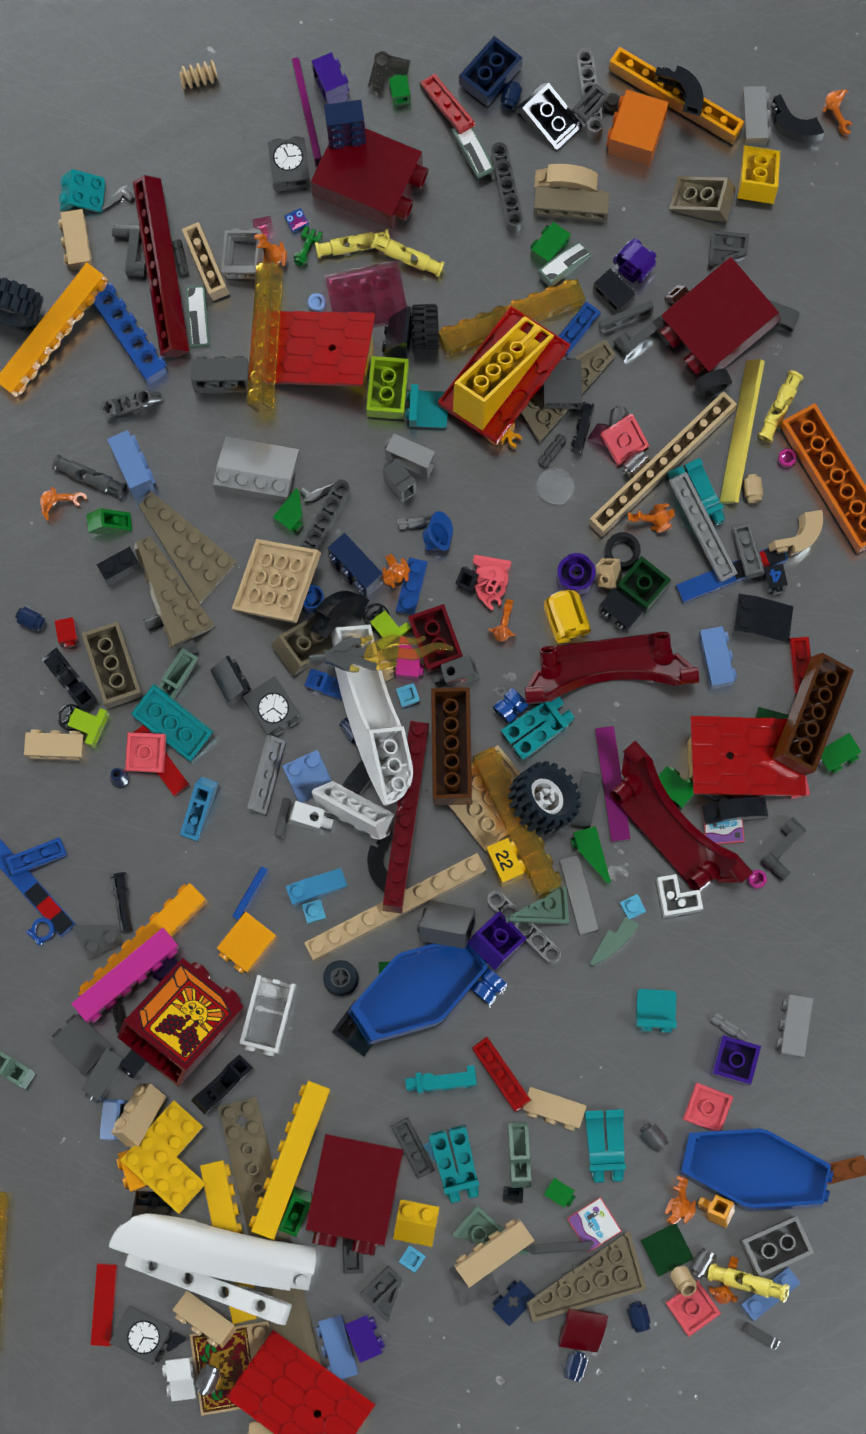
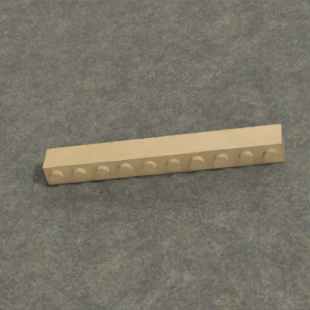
[589,391,737,537]
[304,853,486,962]

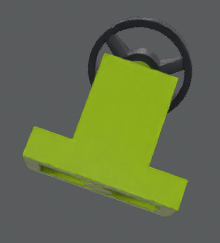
[363,603,412,655]
[58,704,110,749]

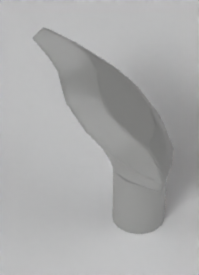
[101,185,134,210]
[300,483,334,501]

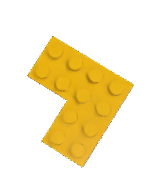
[120,1100,206,1214]

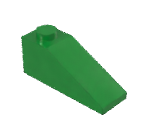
[570,826,611,886]

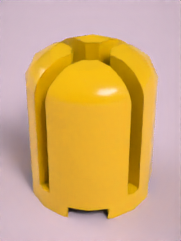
[544,590,591,643]

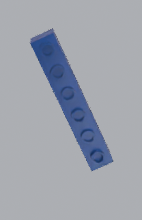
[93,283,167,385]

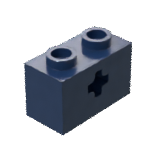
[492,1280,536,1326]

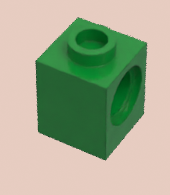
[389,74,411,106]

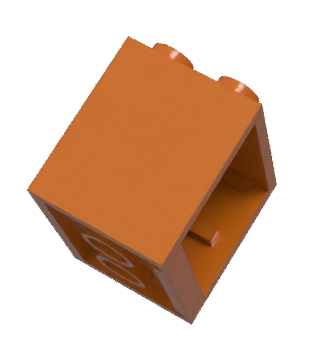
[606,89,669,166]

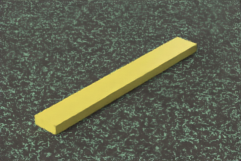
[720,359,765,504]

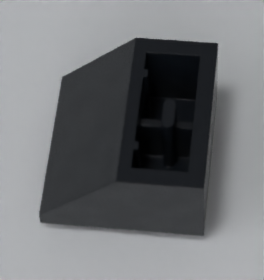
[210,655,251,706]
[332,1000,373,1057]
[131,1191,175,1218]

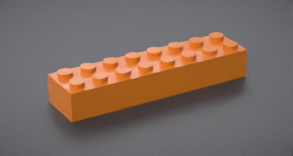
[780,403,866,554]

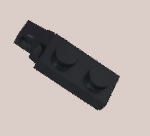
[571,401,595,455]

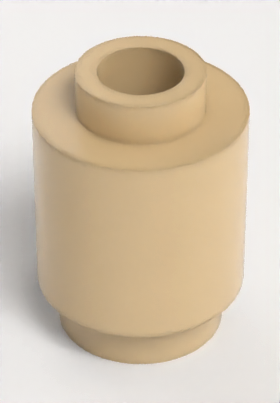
[743,474,764,503]
[670,1266,697,1296]

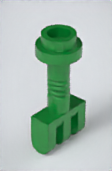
[293,226,323,266]

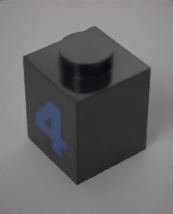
[763,564,788,595]

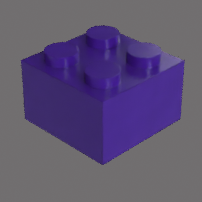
[311,52,349,104]
[468,911,527,970]
[711,1035,761,1086]
[345,1314,385,1363]

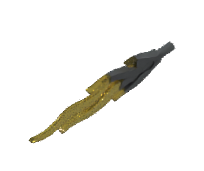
[309,635,454,673]

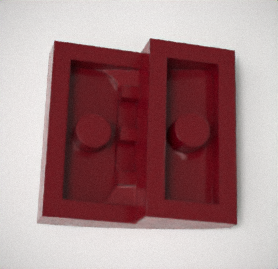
[558,1308,608,1353]

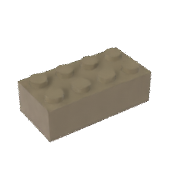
[81,621,143,709]

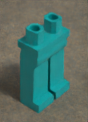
[666,458,725,525]
[500,697,575,763]
[405,1065,477,1095]
[584,1109,626,1183]
[428,1124,480,1203]

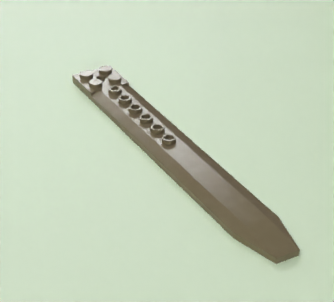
[218,1097,322,1416]

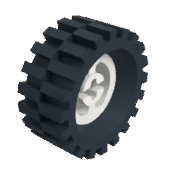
[0,277,43,329]
[508,761,581,835]

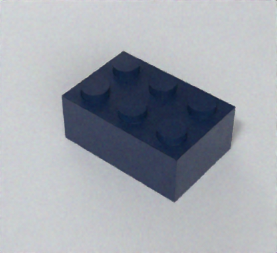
[459,36,523,106]
[324,99,366,149]
[327,532,384,598]

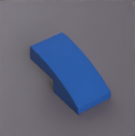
[304,668,342,701]

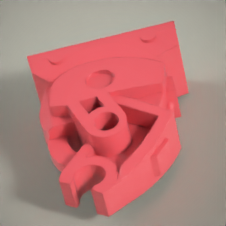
[473,555,512,611]

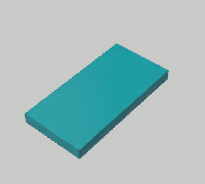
[131,684,214,762]

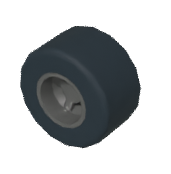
[323,960,359,997]

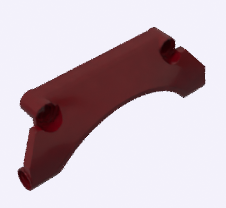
[525,631,699,704]
[610,740,754,891]

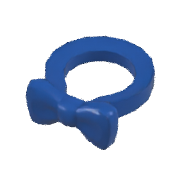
[26,917,55,946]

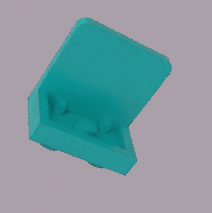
[59,169,105,213]
[406,384,448,429]
[636,989,677,1033]

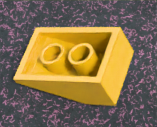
[737,145,780,204]

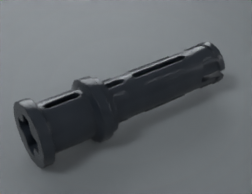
[109,872,132,932]

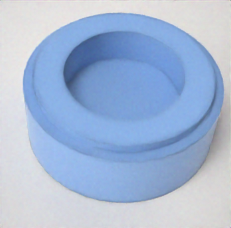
[307,293,326,312]

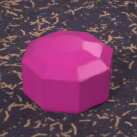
[778,449,797,468]
[747,869,767,889]

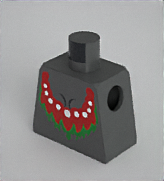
[432,655,480,687]

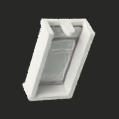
[239,975,296,1057]

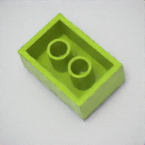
[366,356,409,420]

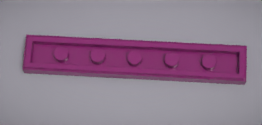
[292,57,322,166]
[595,726,631,842]

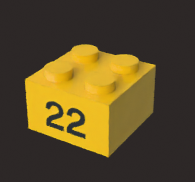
[486,838,526,888]

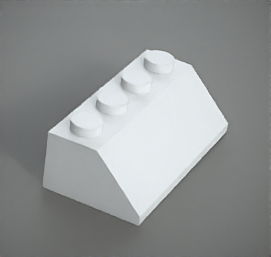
[312,781,396,840]

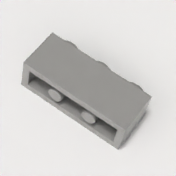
[742,86,771,146]
[776,994,813,1058]

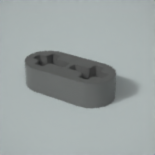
[742,1322,780,1350]

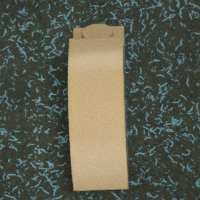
[534,164,598,191]
[768,510,823,556]

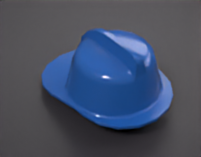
[422,511,453,551]

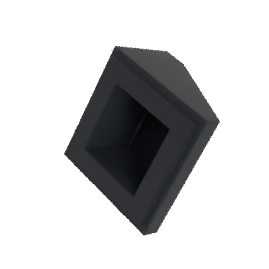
[455,566,479,592]
[166,1331,190,1352]

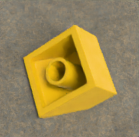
[393,1199,440,1247]

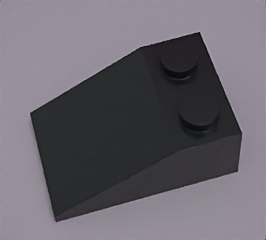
[516,83,583,150]
[382,306,412,359]
[732,594,794,644]

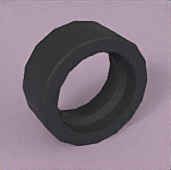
[694,368,732,398]
[604,532,641,570]

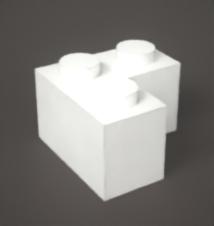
[656,874,703,919]
[162,1357,197,1401]

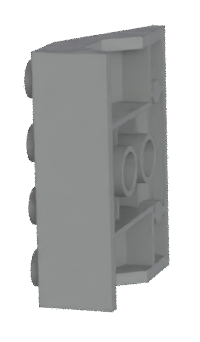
[213,437,299,503]

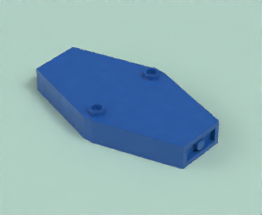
[348,938,488,1045]
[681,1129,834,1211]

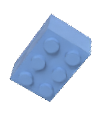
[107,430,156,499]

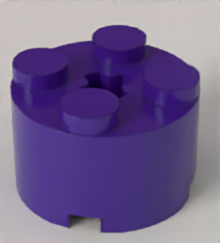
[613,238,657,284]
[557,553,596,595]

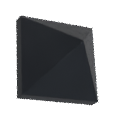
[503,1186,523,1205]

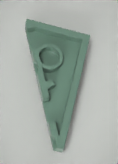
[506,886,569,924]
[452,1205,529,1255]

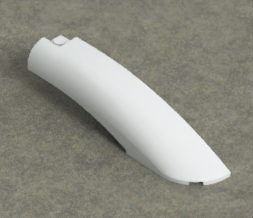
[330,624,413,806]
[109,1214,316,1291]

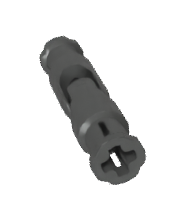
[52,454,127,499]

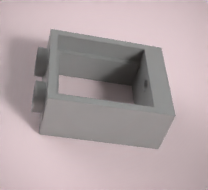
[221,228,264,279]
[384,433,436,479]

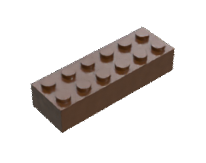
[773,653,854,775]
[431,687,472,806]

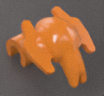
[822,89,852,136]
[254,234,287,274]
[40,487,87,520]
[627,503,675,533]
[382,553,410,588]
[488,599,517,642]
[665,1176,696,1225]
[709,1256,739,1304]

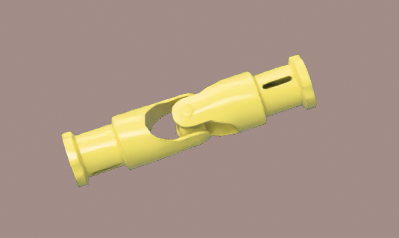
[315,229,390,259]
[370,233,444,277]
[757,370,804,443]
[708,1263,790,1303]

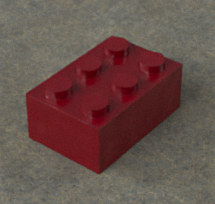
[408,604,463,674]

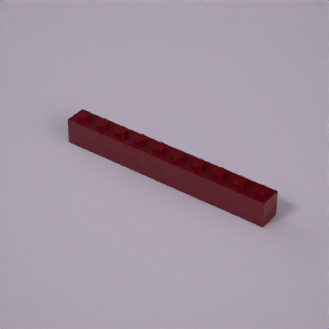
[132,175,189,358]
[383,721,429,914]

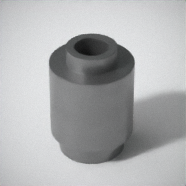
[608,406,629,428]
[623,450,651,478]
[640,1122,669,1153]
[690,1248,717,1280]
[194,1364,221,1396]

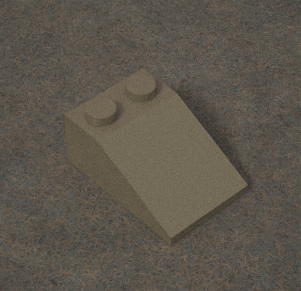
[669,176,736,221]
[271,613,334,676]

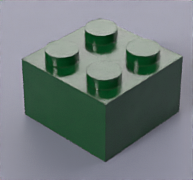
[616,556,671,613]

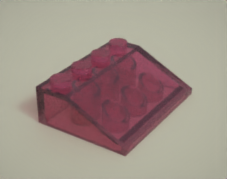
[324,260,407,325]

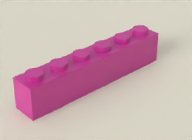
[71,928,180,1023]

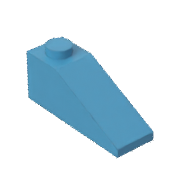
[180,776,219,841]
[285,868,348,907]

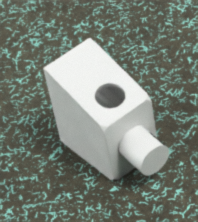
[287,801,334,831]

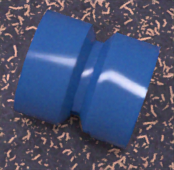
[302,585,325,615]
[492,688,529,724]
[471,968,507,1005]

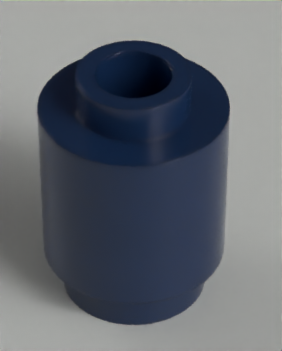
[500,81,522,110]
[15,606,45,631]
[627,1301,651,1333]
[564,1350,588,1382]

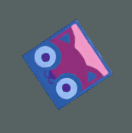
[284,208,309,233]

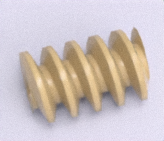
[179,60,219,90]

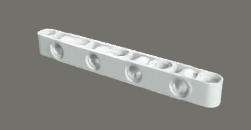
[125,1254,292,1325]

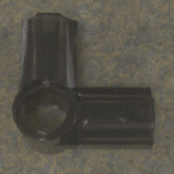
[368,51,411,91]

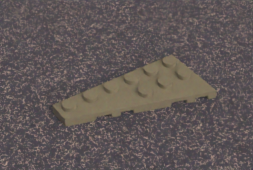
[520,339,616,443]
[139,491,237,605]
[134,536,215,649]
[526,1231,647,1322]

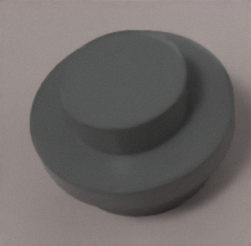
[603,93,620,111]

